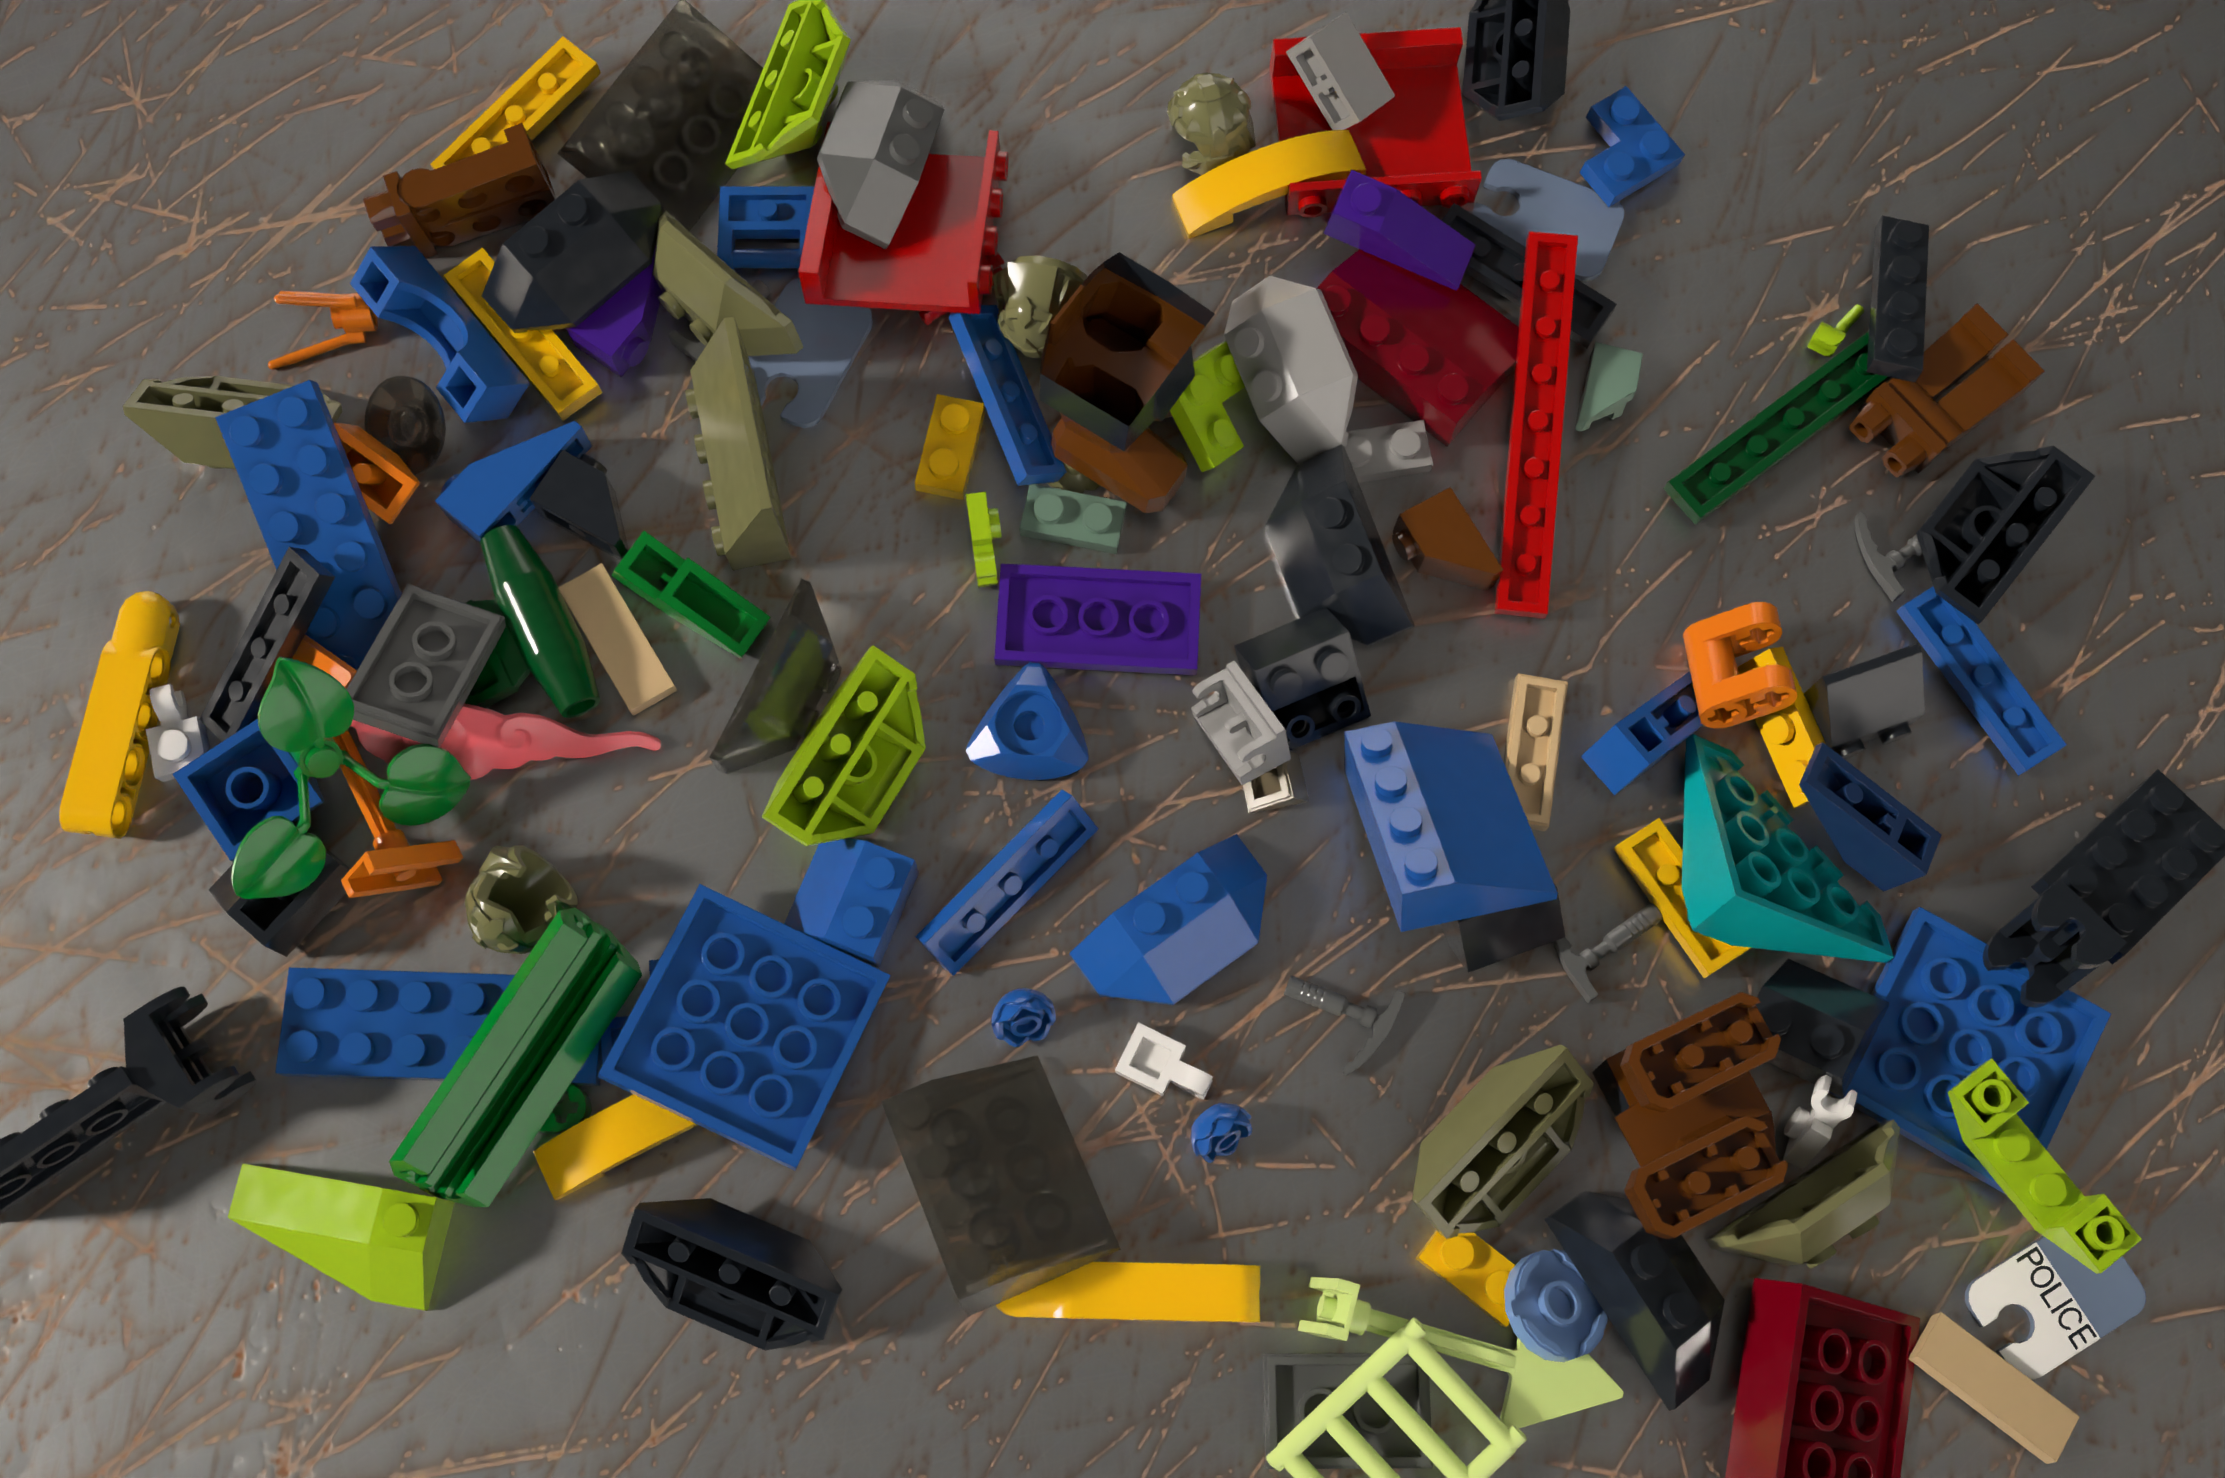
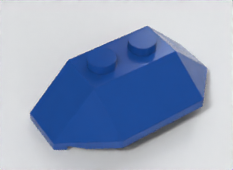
[1069,834,1267,1005]

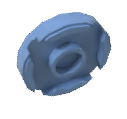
[1504,1249,1608,1362]

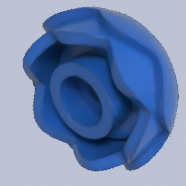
[991,988,1056,1047]
[1191,1102,1252,1163]

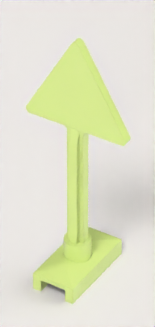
[1297,1277,1624,1429]

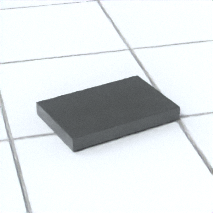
[347,584,506,748]
[1263,1353,1433,1469]

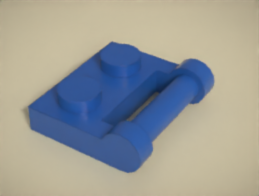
[717,186,815,271]

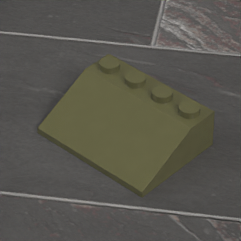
[685,316,792,571]

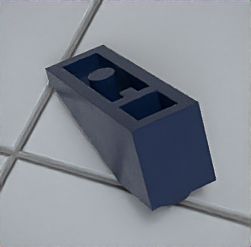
[1799,742,1942,892]

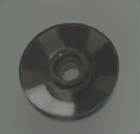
[364,376,446,475]

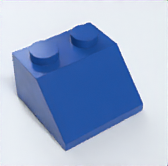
[173,719,325,862]
[784,838,919,968]

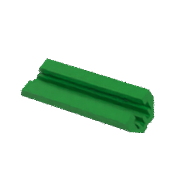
[389,908,642,1207]

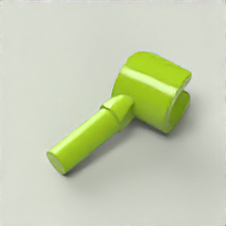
[1807,304,1865,357]

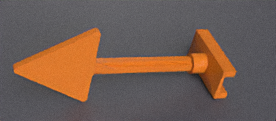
[292,635,464,898]

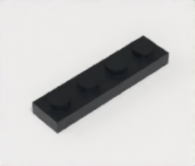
[1441,203,1617,349]
[1867,215,1929,383]
[199,547,335,742]

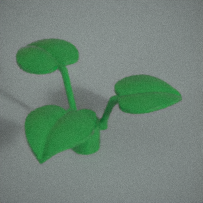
[231,657,471,899]

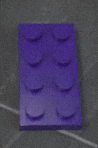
[994,563,1201,675]

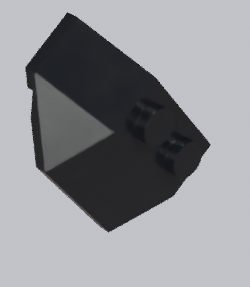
[1462,0,1570,121]
[482,171,664,333]
[1265,444,1415,646]
[1916,446,2095,625]
[1544,1191,1725,1411]
[621,1198,843,1351]

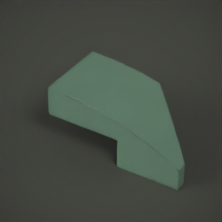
[1575,342,1643,432]

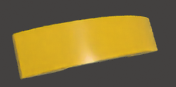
[1172,130,1366,239]
[533,1094,697,1200]

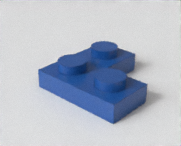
[1579,86,1685,207]

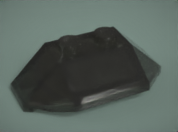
[709,578,842,774]

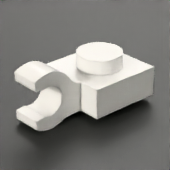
[146,684,210,782]
[1115,1022,1213,1100]
[1784,1075,1858,1170]

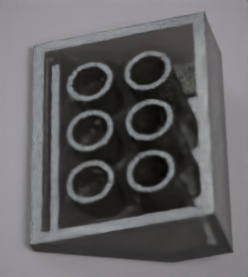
[557,0,763,232]
[881,1055,1121,1317]

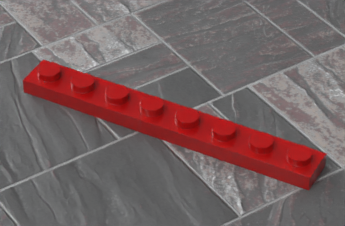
[1495,231,1578,619]

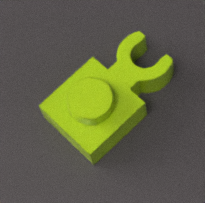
[966,492,1002,588]

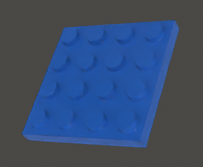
[598,884,891,1171]
[1828,907,2111,1195]

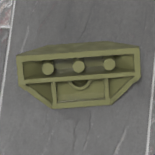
[653,210,804,356]
[122,376,342,469]
[1412,1044,1594,1239]
[1705,1119,1900,1269]

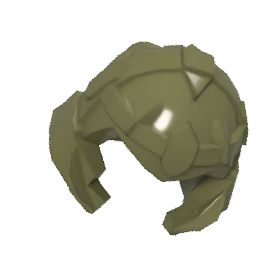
[1167,72,1256,175]
[993,255,1087,358]
[465,845,578,954]

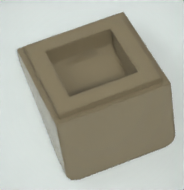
[1243,751,1309,813]

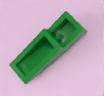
[611,531,771,659]

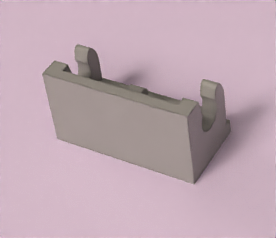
[1286,12,1395,130]
[1191,660,1291,785]

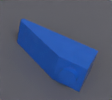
[435,421,592,544]
[1581,671,1704,796]

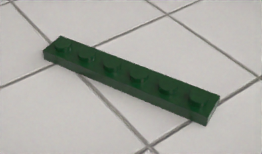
[1663,331,1891,525]

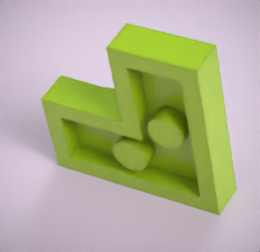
[1170,341,1245,472]

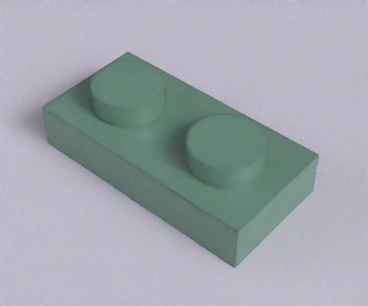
[1019,484,1127,554]

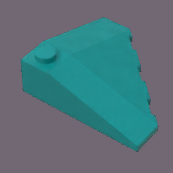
[1682,734,1894,963]

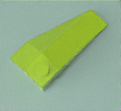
[228,1163,455,1311]

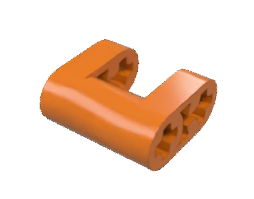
[1683,602,1798,729]

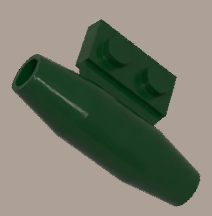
[465,525,601,718]

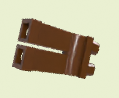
[363,123,556,258]
[1849,303,2045,478]

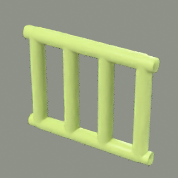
[1266,1318,1527,1478]

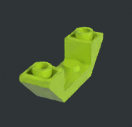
[1948,1059,2142,1274]

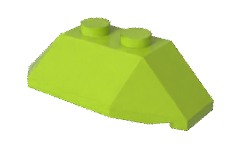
[725,0,851,170]
[762,645,926,846]

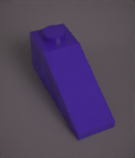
[1323,169,1476,290]
[566,245,662,377]

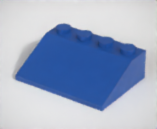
[1344,721,1558,932]

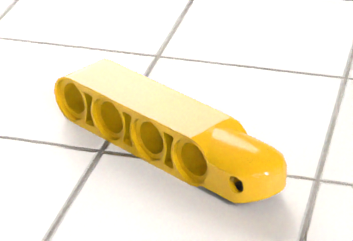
[59,591,180,839]
[990,1261,1260,1322]

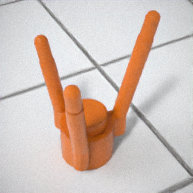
[268,291,378,370]

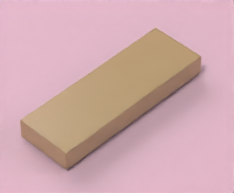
[558,563,678,716]
[1503,673,1568,831]
[1908,1312,2080,1464]

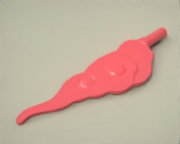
[350,703,661,780]

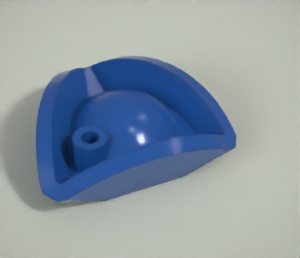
[966,662,1089,780]

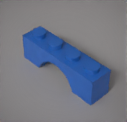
[350,246,530,423]

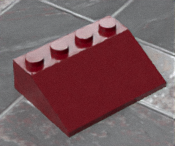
[1317,249,1519,447]
[1725,1278,1920,1478]

